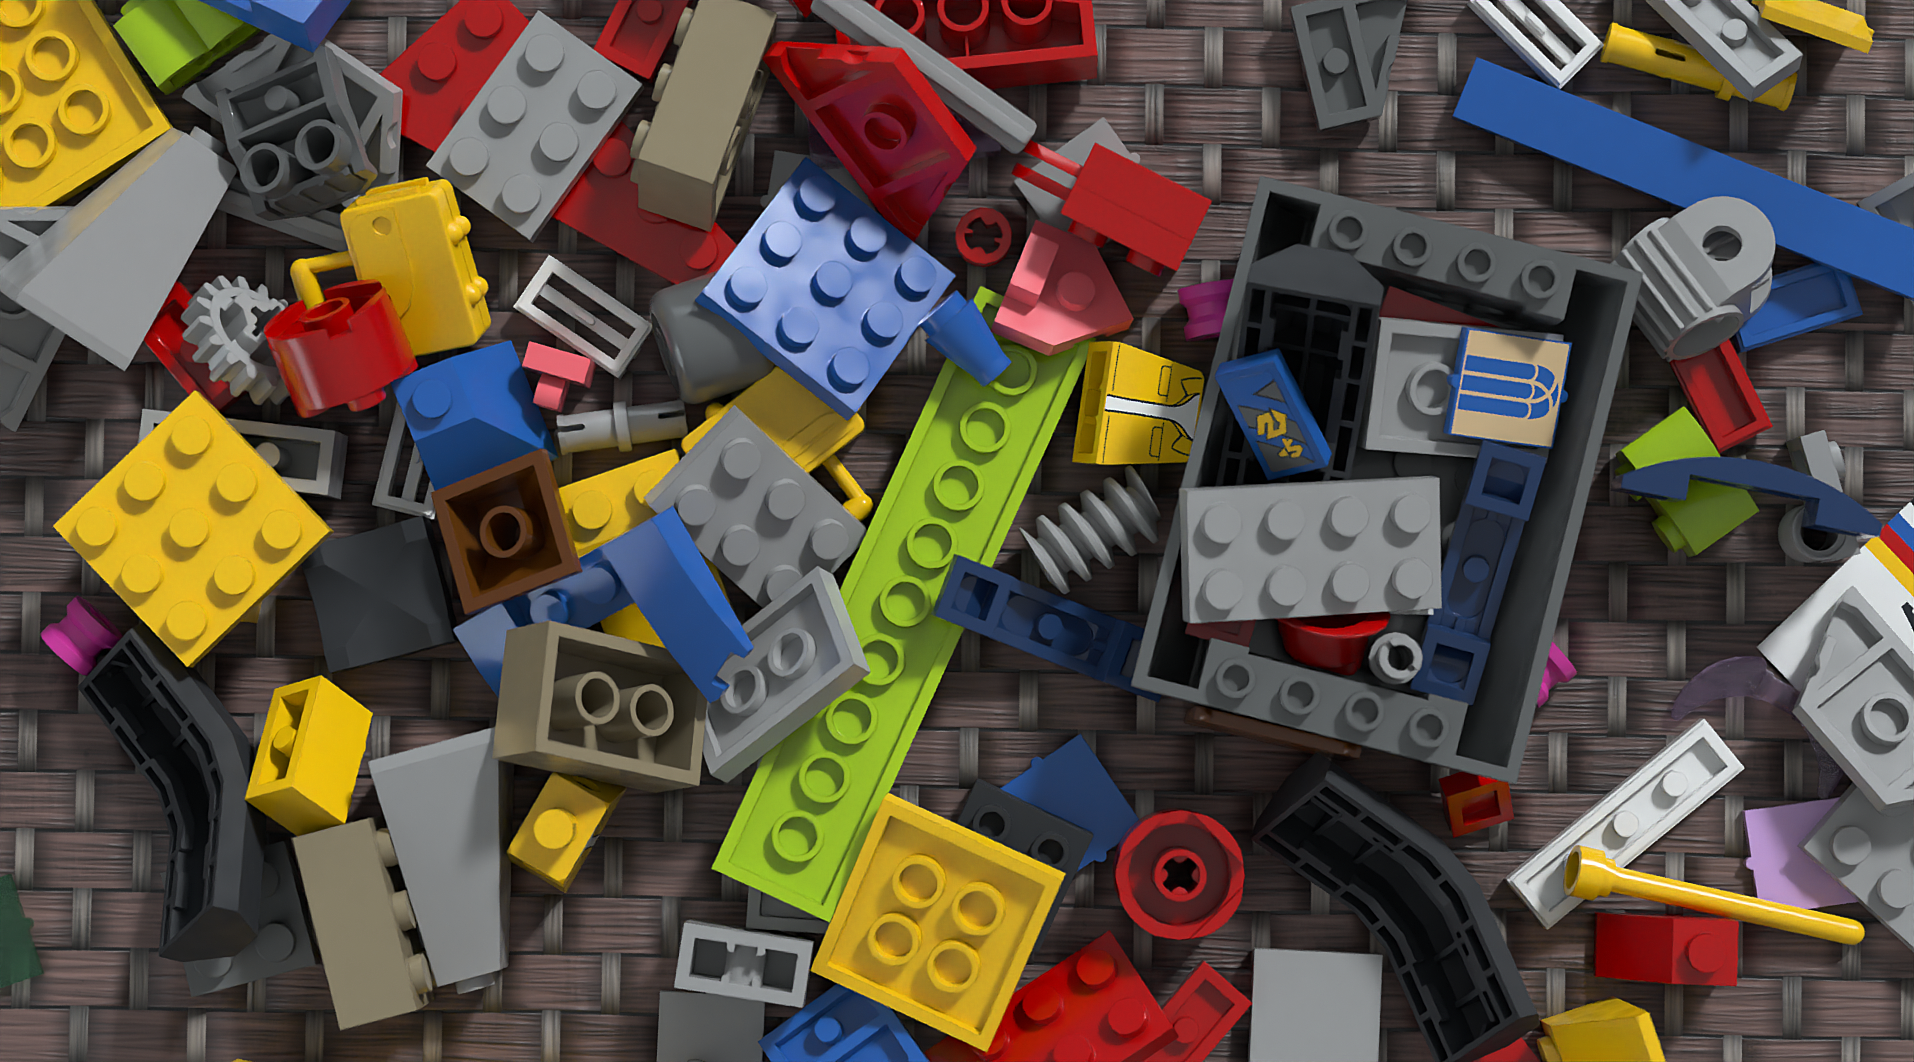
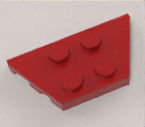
[763,41,977,242]

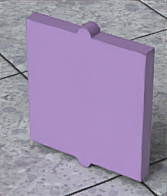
[1742,797,1859,909]

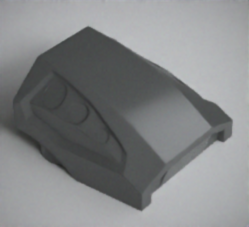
[215,45,378,221]

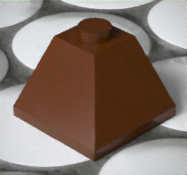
[431,448,583,615]

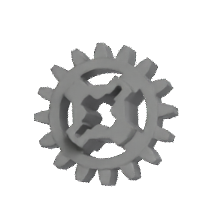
[181,275,290,405]

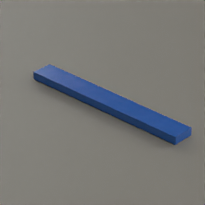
[1452,57,1914,301]

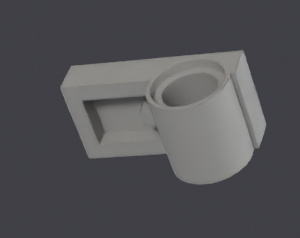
[1778,430,1863,563]

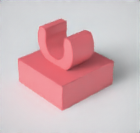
[522,341,597,413]

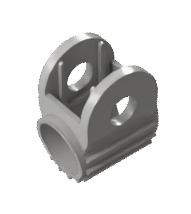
[1610,196,1775,362]

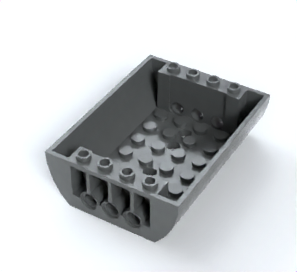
[1131,175,1643,784]

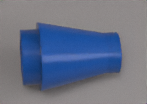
[918,290,1011,387]

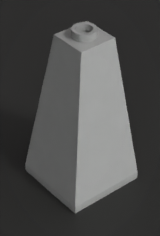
[0,126,238,371]
[368,727,514,994]

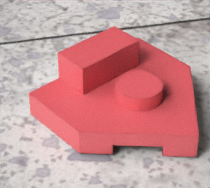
[991,220,1134,356]

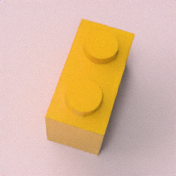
[245,675,373,836]

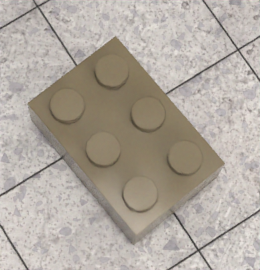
[630,0,778,232]
[492,621,708,793]
[292,815,440,1030]

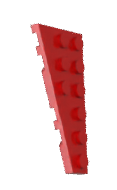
[379,0,737,285]

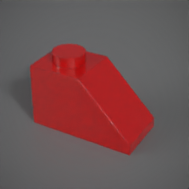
[1593,912,1739,986]

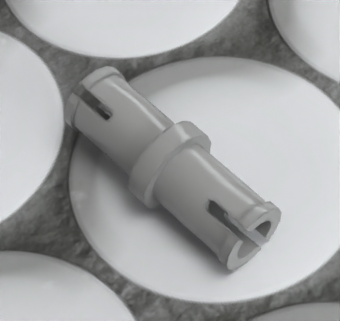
[556,398,688,456]
[1368,632,1422,685]

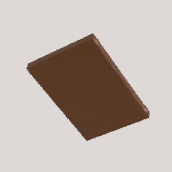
[1183,706,1362,761]

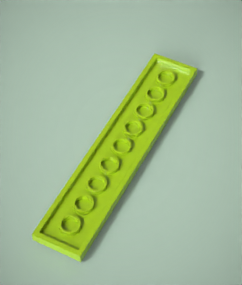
[712,286,1096,923]

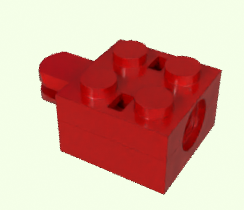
[1011,140,1212,277]

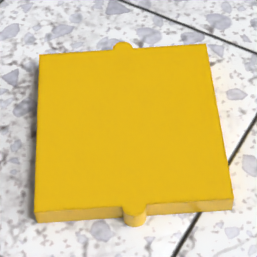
[1752,0,1874,54]

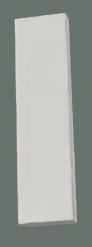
[1504,718,1745,930]

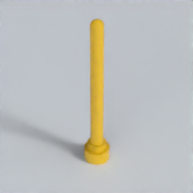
[1563,845,1865,945]

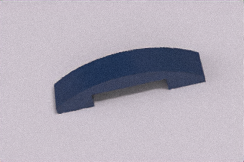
[1410,440,1547,706]
[1610,456,1882,539]
[931,554,1161,703]

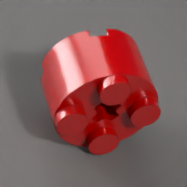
[264,279,418,418]
[1112,808,1245,940]

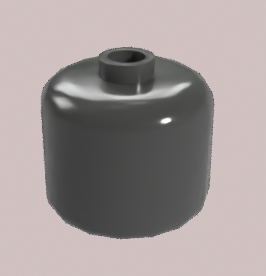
[649,271,776,405]

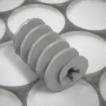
[1019,465,1162,594]

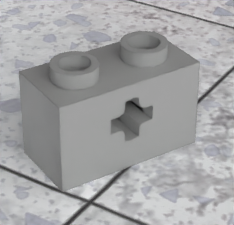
[674,919,816,1008]

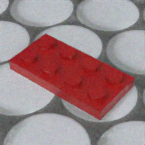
[924,930,1179,1062]

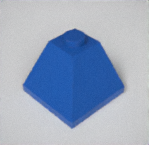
[391,340,559,491]

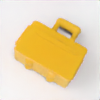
[290,177,491,357]
[681,366,874,522]

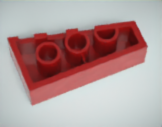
[836,0,1098,89]

